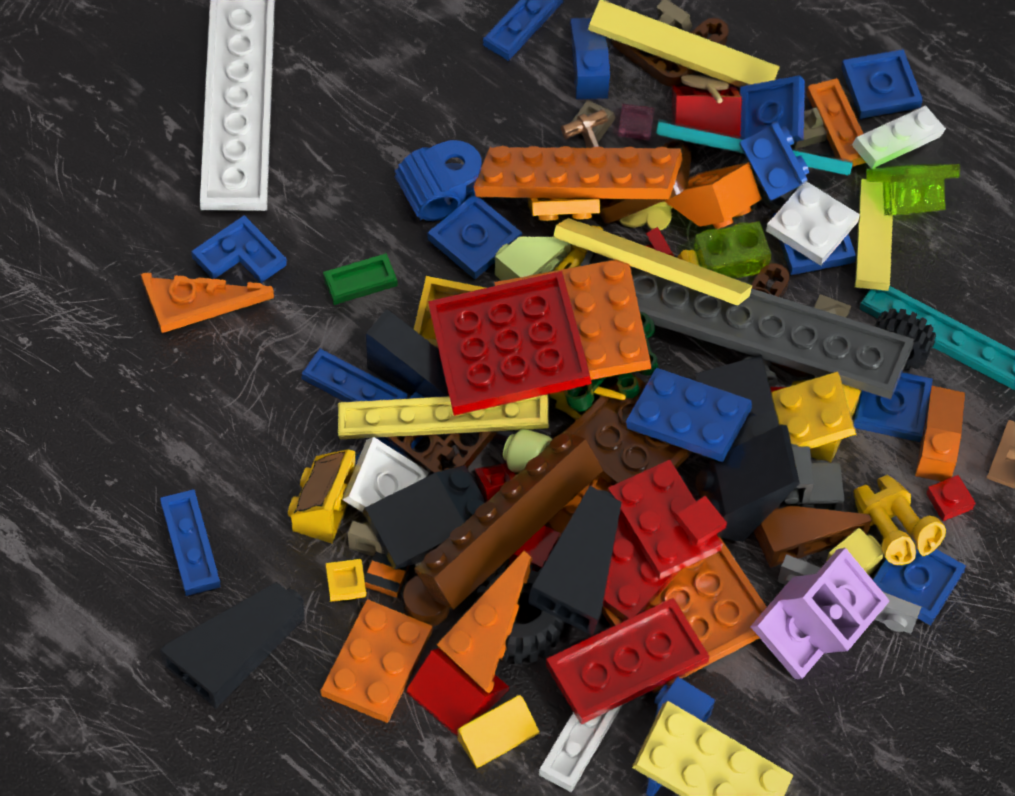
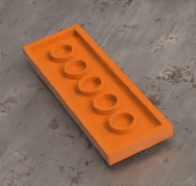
[474,146,682,199]

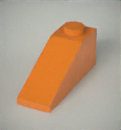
[915,386,965,482]

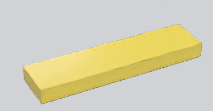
[855,179,894,291]

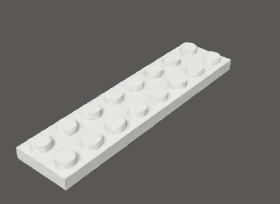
[200,0,275,211]

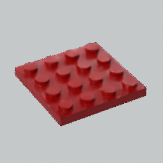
[428,271,592,416]

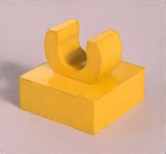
[326,559,366,602]

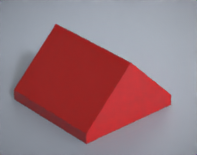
[406,647,509,737]

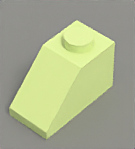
[495,237,571,281]

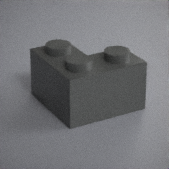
[777,444,844,511]

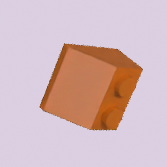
[664,162,762,229]

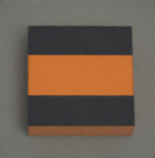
[364,552,409,598]

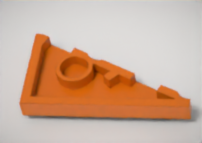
[141,273,274,333]
[437,551,532,693]

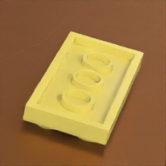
[632,701,793,796]

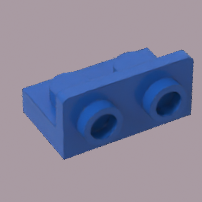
[739,121,809,202]

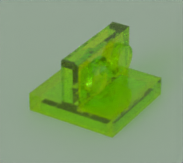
[866,164,960,215]

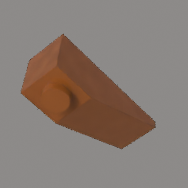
[754,506,872,568]

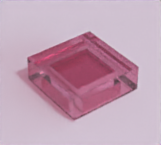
[618,104,655,141]

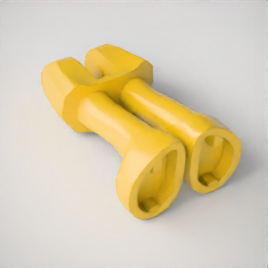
[854,475,946,565]

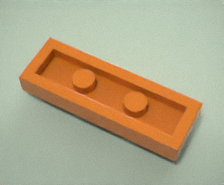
[806,78,866,167]

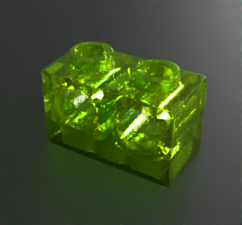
[693,221,771,279]

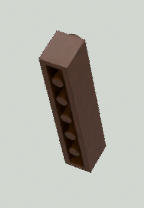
[414,431,603,609]

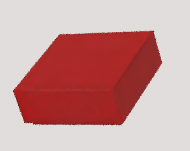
[676,496,727,546]

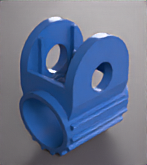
[395,140,481,221]

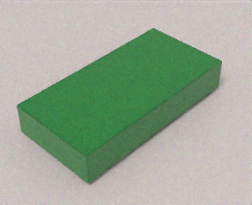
[323,253,398,305]

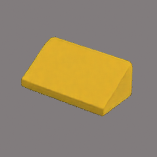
[458,695,539,769]

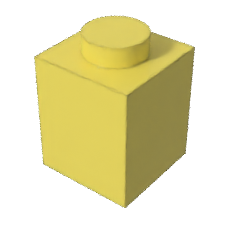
[826,528,883,576]

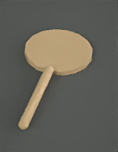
[681,75,729,103]

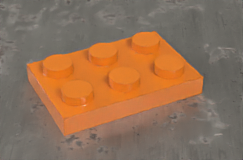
[321,599,433,723]

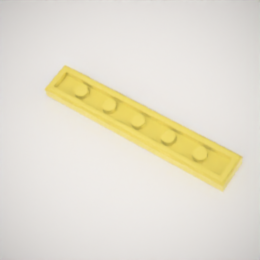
[588,0,779,87]
[553,218,752,305]
[338,394,549,439]

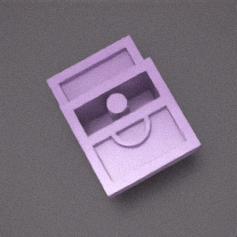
[750,548,890,679]

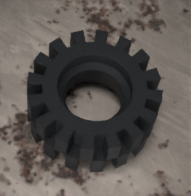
[874,308,936,370]

